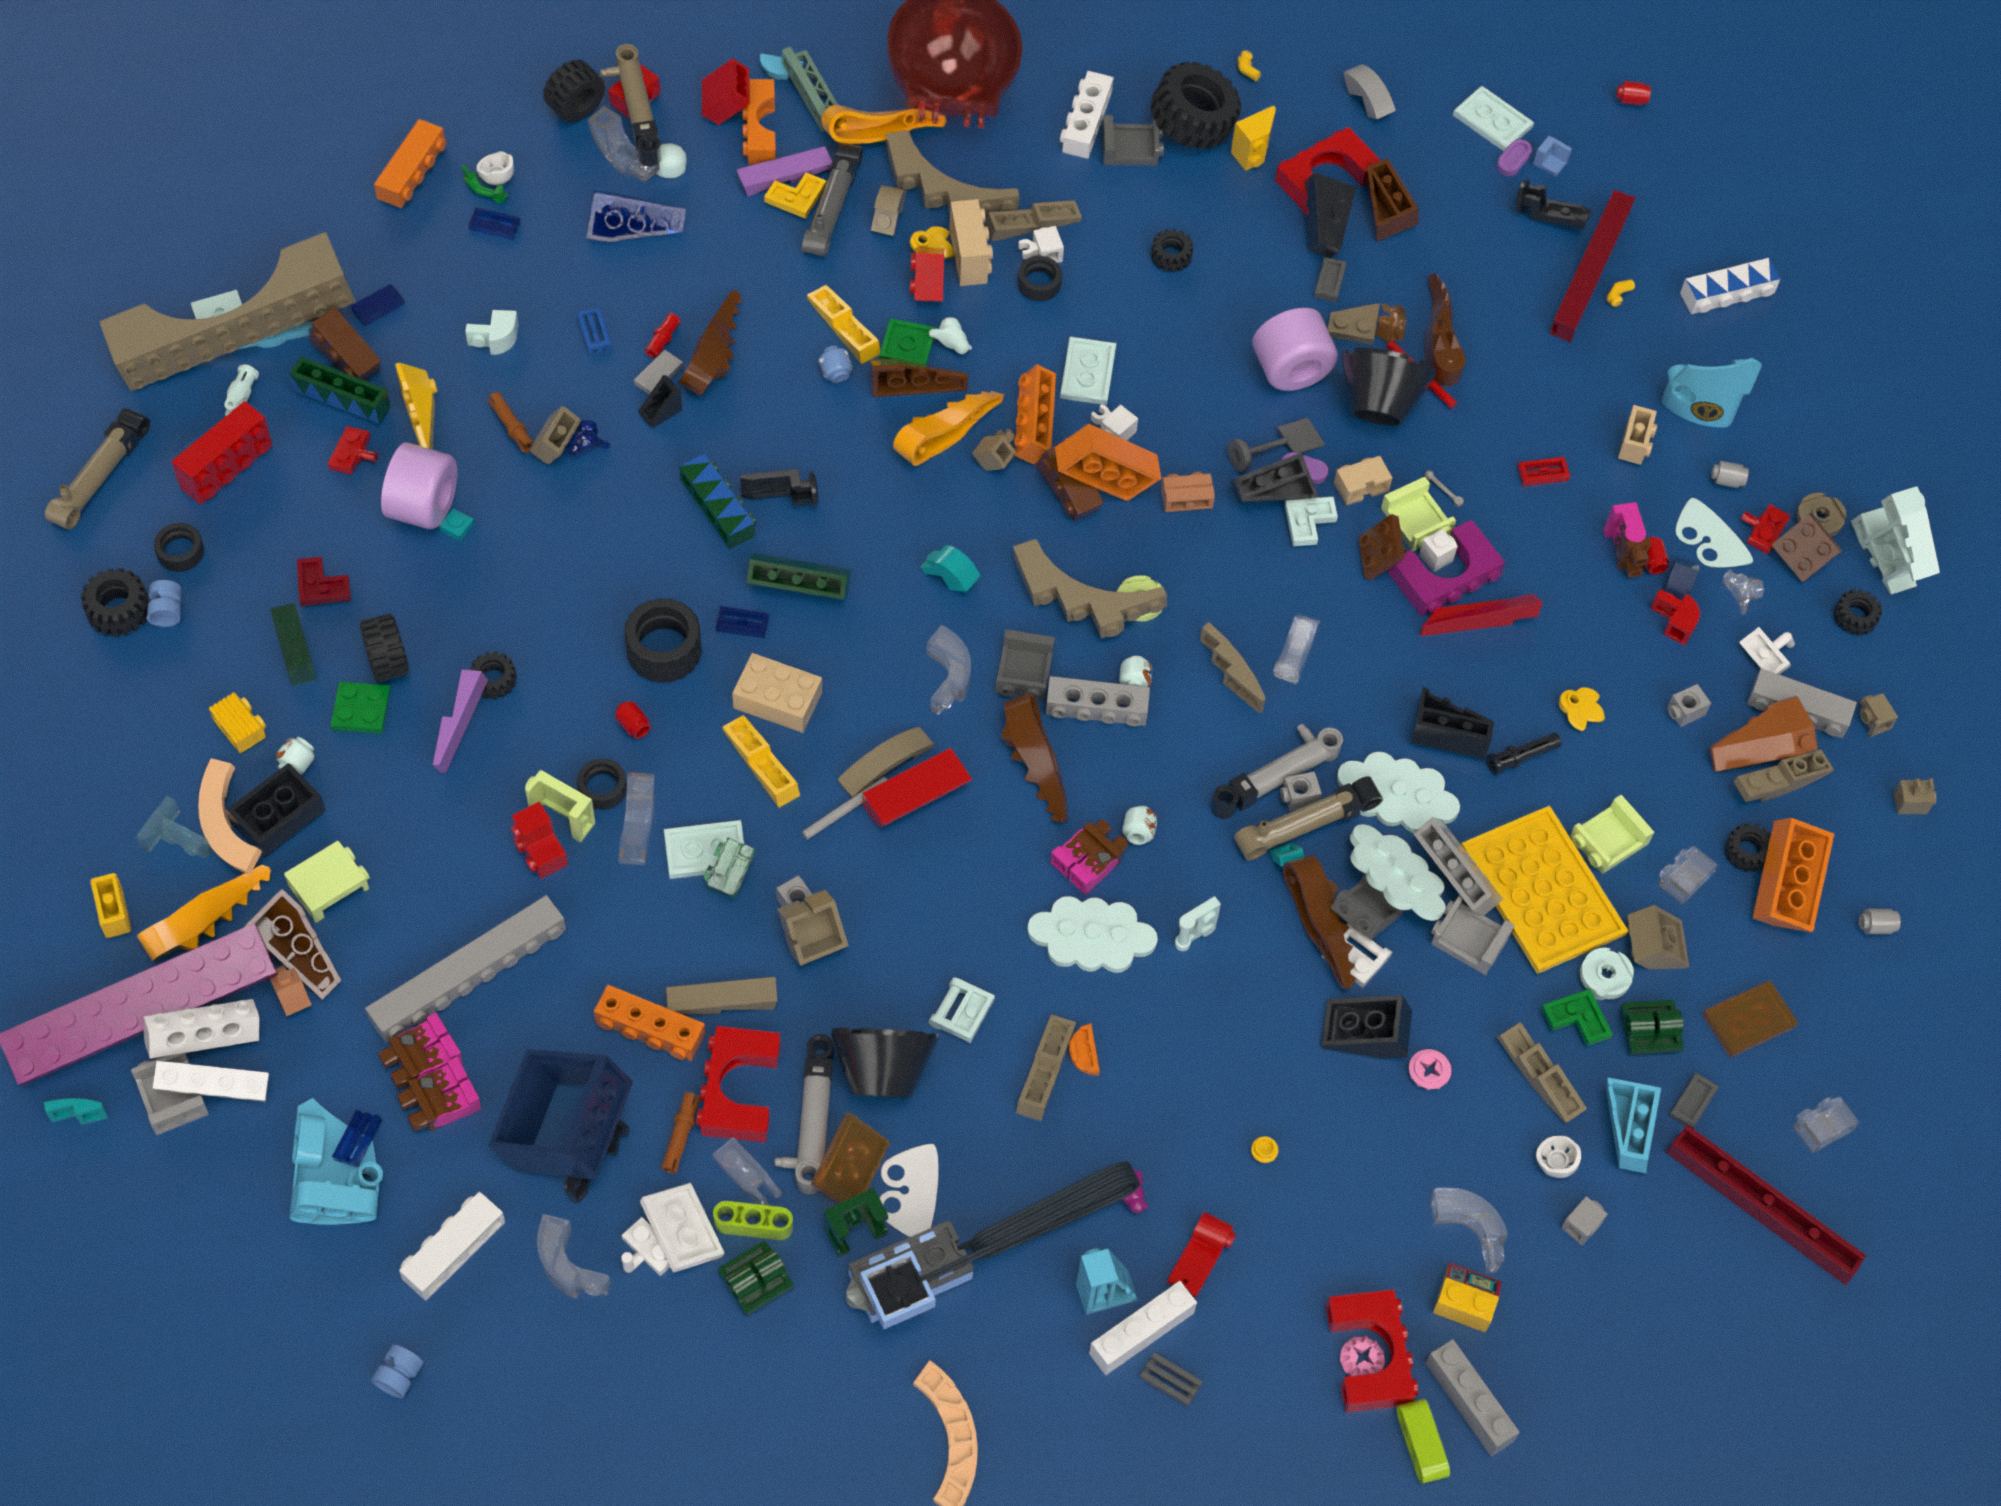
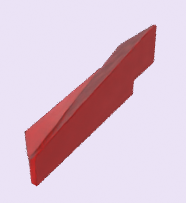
[1420,594,1543,636]

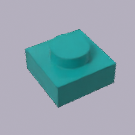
[439,508,474,542]
[1270,842,1304,867]

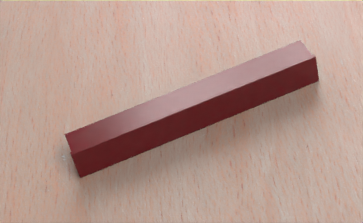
[1549,190,1636,343]
[1665,1124,1866,1286]

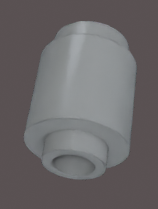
[1711,460,1749,488]
[1859,908,1901,934]

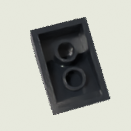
[1322,995,1412,1058]

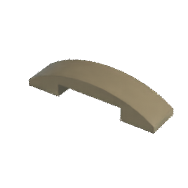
[838,727,934,798]

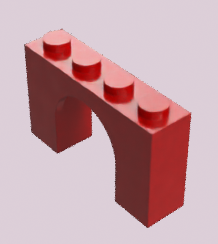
[1275,127,1381,216]
[696,1026,781,1143]
[1326,1289,1418,1413]

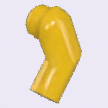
[1237,50,1261,82]

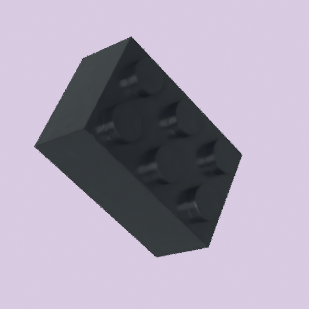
[226,763,326,858]

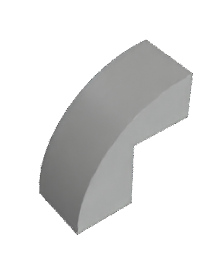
[1343,64,1396,119]

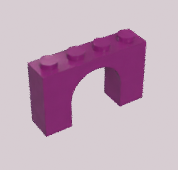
[1388,519,1505,616]

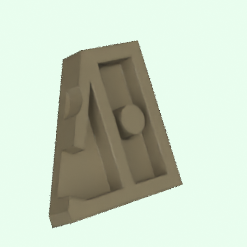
[1328,303,1380,345]

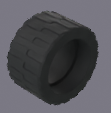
[624,598,702,683]

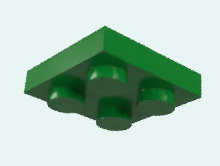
[879,318,936,365]
[331,681,391,734]

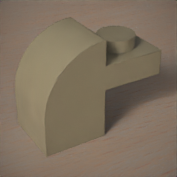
[871,185,907,236]

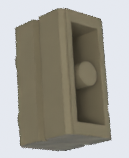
[529,406,581,464]

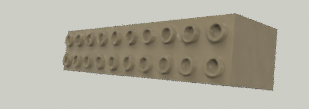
[99,232,356,391]

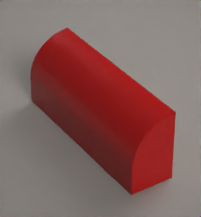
[863,748,972,828]

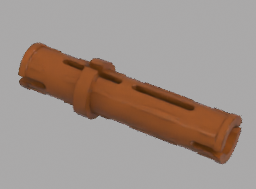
[487,392,534,453]
[660,1092,700,1174]

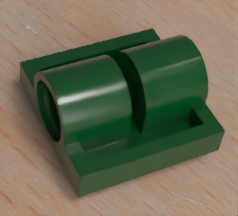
[1620,1000,1684,1055]
[717,1240,794,1316]

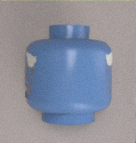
[818,346,853,383]

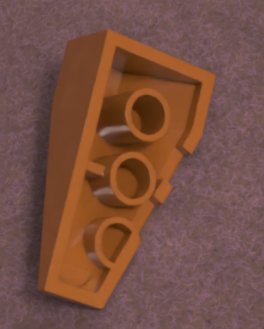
[1710,696,1818,772]

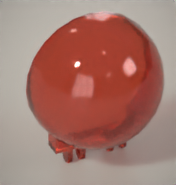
[886,0,1023,129]

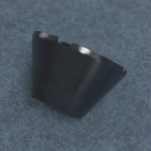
[1341,348,1436,426]
[831,1028,939,1098]

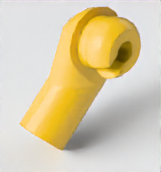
[1607,279,1635,307]

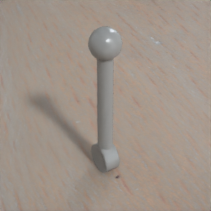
[1425,470,1464,507]

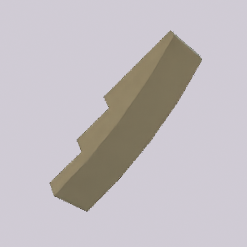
[1200,622,1266,714]
[1497,1022,1587,1123]

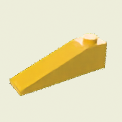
[395,363,437,450]

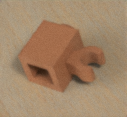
[269,965,311,1016]

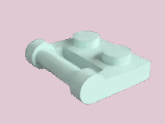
[1175,896,1221,951]
[928,978,995,1043]

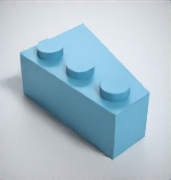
[1606,1077,1661,1173]
[1076,1248,1138,1315]

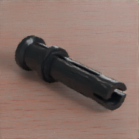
[1486,732,1561,776]

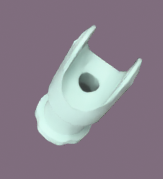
[224,364,259,416]

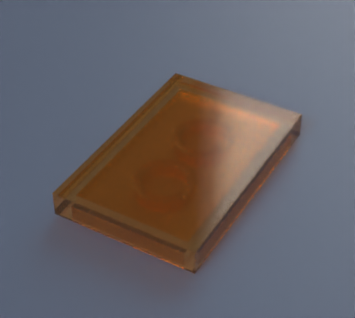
[1702,980,1799,1058]
[811,1113,890,1204]

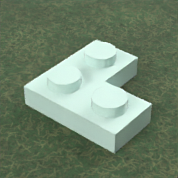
[1285,497,1338,546]

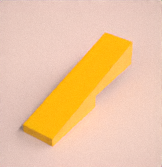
[807,285,881,365]
[722,715,800,808]

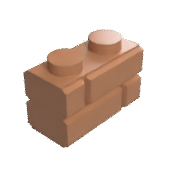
[1161,472,1215,512]

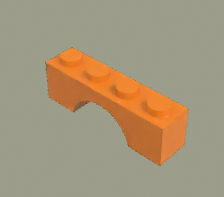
[743,79,776,165]

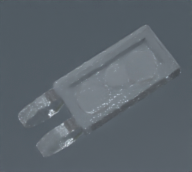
[712,1138,782,1206]

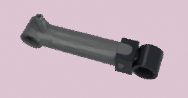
[802,142,863,257]

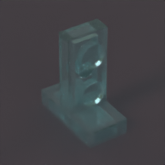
[136,796,211,859]

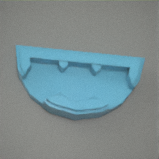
[760,53,804,80]

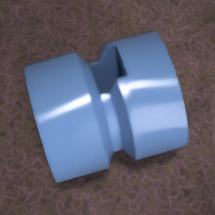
[147,580,182,627]
[371,1345,424,1399]

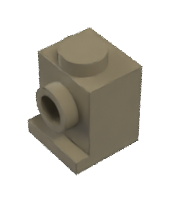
[1859,693,1898,737]

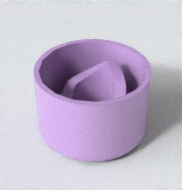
[1252,308,1338,391]
[381,442,458,529]

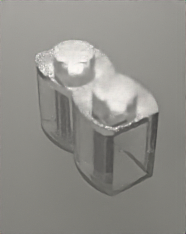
[1658,846,1718,905]
[1793,1097,1860,1153]

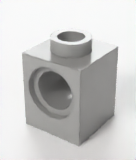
[1667,684,1711,727]
[1280,772,1322,811]
[777,875,813,907]
[1561,1196,1608,1246]

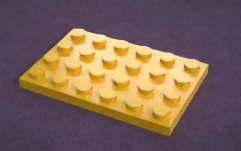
[1461,805,1628,974]

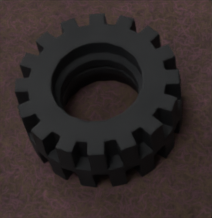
[1151,229,1193,273]
[1834,589,1882,636]
[470,651,517,700]
[1724,823,1771,872]

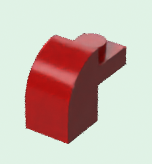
[1650,589,1700,646]

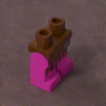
[1603,502,1651,578]
[1050,819,1128,896]
[378,1012,463,1089]
[397,1057,481,1132]

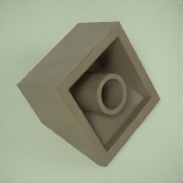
[1627,905,1689,969]

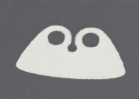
[880,1144,938,1237]

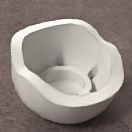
[477,152,514,185]
[1536,1136,1581,1178]

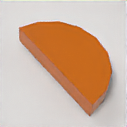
[1069,1023,1100,1075]

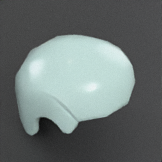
[652,143,687,178]

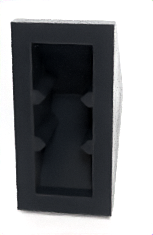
[638,375,682,427]

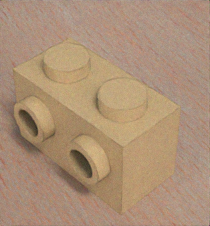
[1618,405,1657,465]

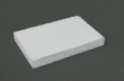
[640,1183,724,1273]

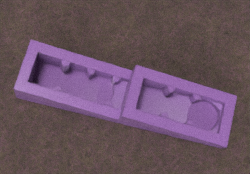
[737,146,832,196]
[433,669,488,773]

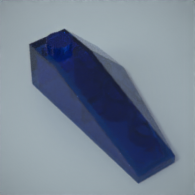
[586,189,686,242]

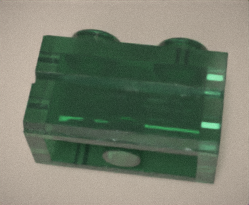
[703,837,756,900]

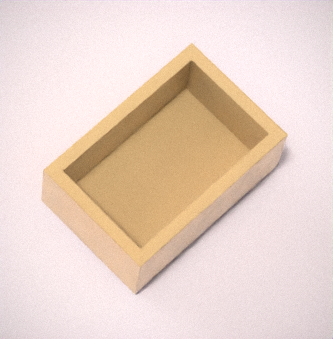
[949,199,993,286]
[732,653,822,733]

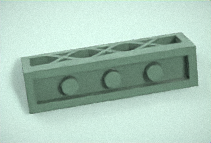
[782,46,838,132]

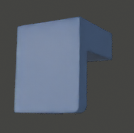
[1533,136,1572,176]

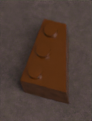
[1367,158,1419,242]
[309,307,381,381]
[1036,445,1104,521]

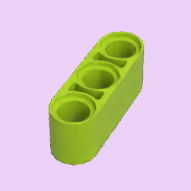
[713,1201,793,1240]
[1396,1398,1450,1484]

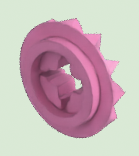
[1408,1049,1451,1091]
[1340,1336,1385,1376]

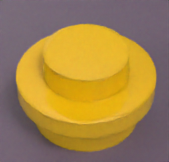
[1251,1137,1278,1163]

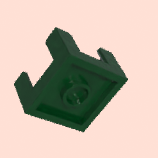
[824,1187,889,1258]

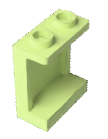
[1381,477,1456,551]
[525,770,595,843]
[1570,795,1654,874]
[284,841,370,923]

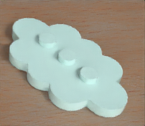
[1337,752,1460,833]
[1350,824,1446,921]
[1027,896,1158,973]

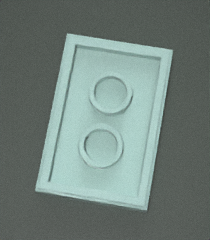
[1453,86,1534,151]
[1060,337,1116,405]
[664,820,747,879]

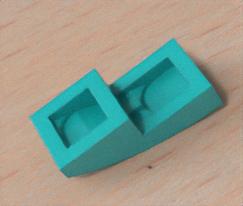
[44,1098,108,1125]

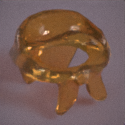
[1375,303,1406,342]

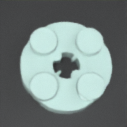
[1580,948,1634,1000]

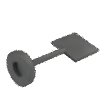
[1228,417,1325,472]

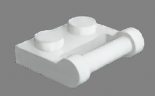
[1322,923,1392,988]

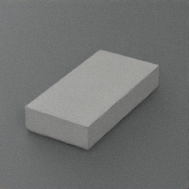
[634,350,683,395]

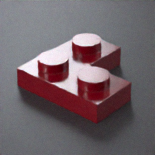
[297,556,351,606]

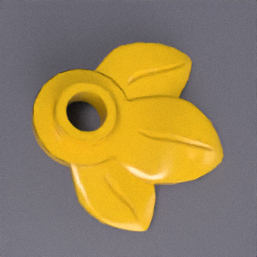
[910,226,954,259]
[1559,687,1605,731]

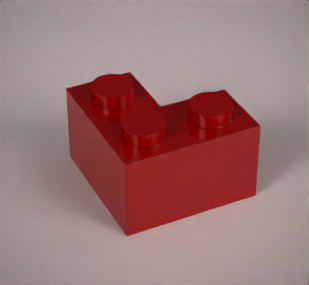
[910,247,944,301]
[510,802,568,879]

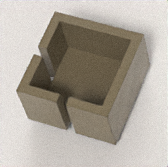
[777,890,849,966]

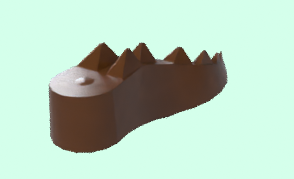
[1425,273,1466,386]
[678,290,742,396]
[1001,692,1068,823]
[1283,855,1356,990]

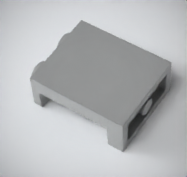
[1431,895,1515,975]
[131,1053,209,1135]

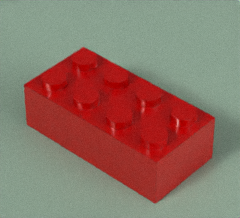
[171,401,273,505]

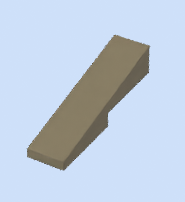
[984,200,1082,242]
[665,977,777,1014]
[1016,1014,1076,1121]

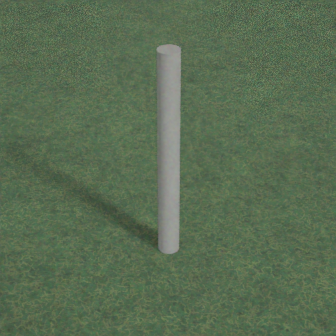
[802,777,887,840]

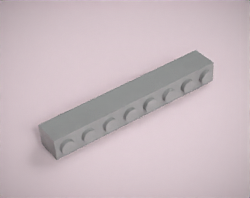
[365,895,566,1043]

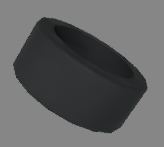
[1017,255,1062,301]
[154,523,204,572]
[577,758,627,810]

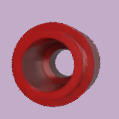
[1616,81,1651,106]
[1645,537,1669,575]
[615,701,651,739]

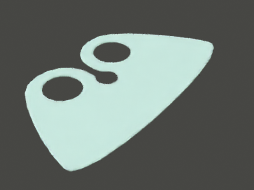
[1676,498,1753,567]

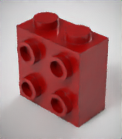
[702,58,750,125]

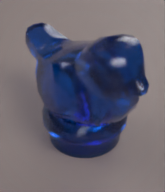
[564,420,610,456]

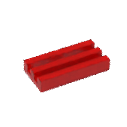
[1517,457,1570,487]

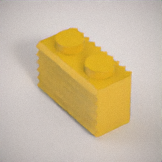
[209,692,266,754]
[90,873,132,938]

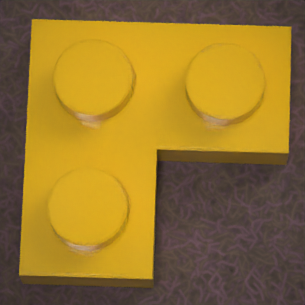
[764,173,826,219]

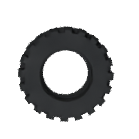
[1150,62,1241,149]

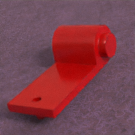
[1167,1211,1237,1298]

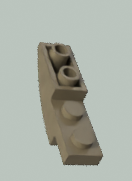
[1733,750,1834,802]

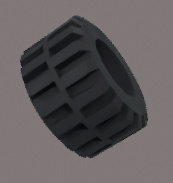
[543,59,605,123]
[81,568,149,637]
[360,613,409,682]

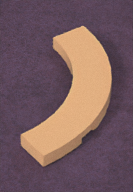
[198,758,262,874]
[913,1360,977,1506]

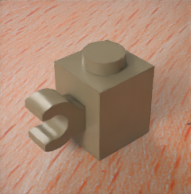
[972,429,1016,471]
[1893,778,1936,814]

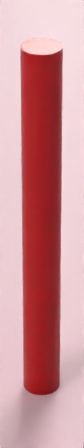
[1386,341,1457,409]

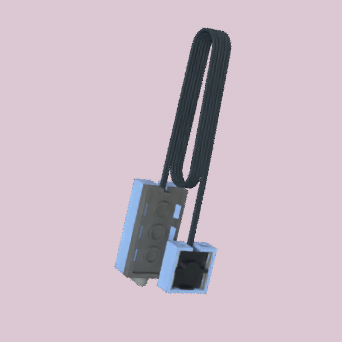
[846,1161,1140,1330]

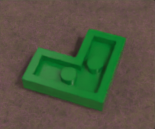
[1541,989,1613,1046]

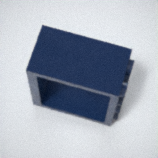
[488,1049,633,1179]

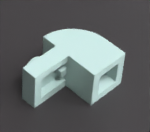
[466,310,519,355]

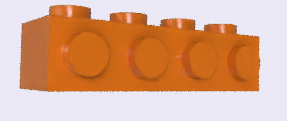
[374,119,447,208]
[1014,364,1056,464]
[594,985,706,1061]

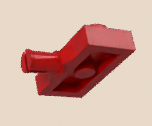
[328,426,378,475]
[1740,504,1791,555]

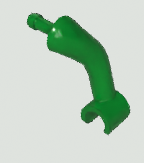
[461,165,508,204]

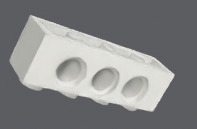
[1060,71,1114,159]
[144,999,259,1059]
[153,1061,269,1102]

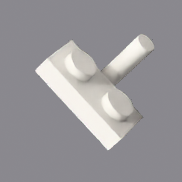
[1739,627,1795,675]
[621,1217,670,1276]

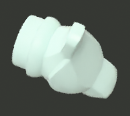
[929,318,972,354]

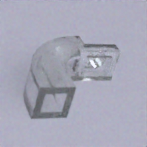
[588,106,660,183]
[1273,614,1320,684]
[927,625,971,715]
[619,772,655,865]
[1430,1188,1508,1272]
[537,1214,611,1299]

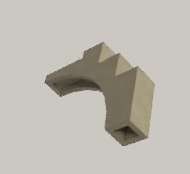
[886,130,1019,216]
[1013,539,1167,639]

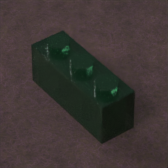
[270,602,317,686]

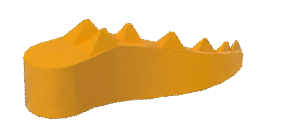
[821,105,946,144]
[893,391,1004,466]
[137,865,271,961]

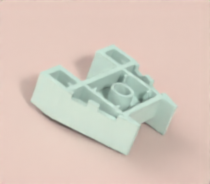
[1851,486,1940,595]

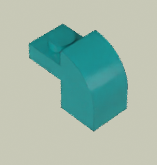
[920,545,981,592]

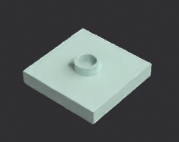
[191,290,242,319]

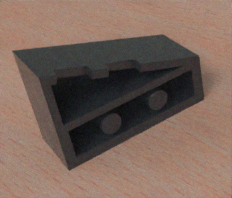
[1304,172,1356,258]
[1230,452,1319,503]
[1411,686,1494,759]

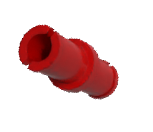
[644,313,681,359]

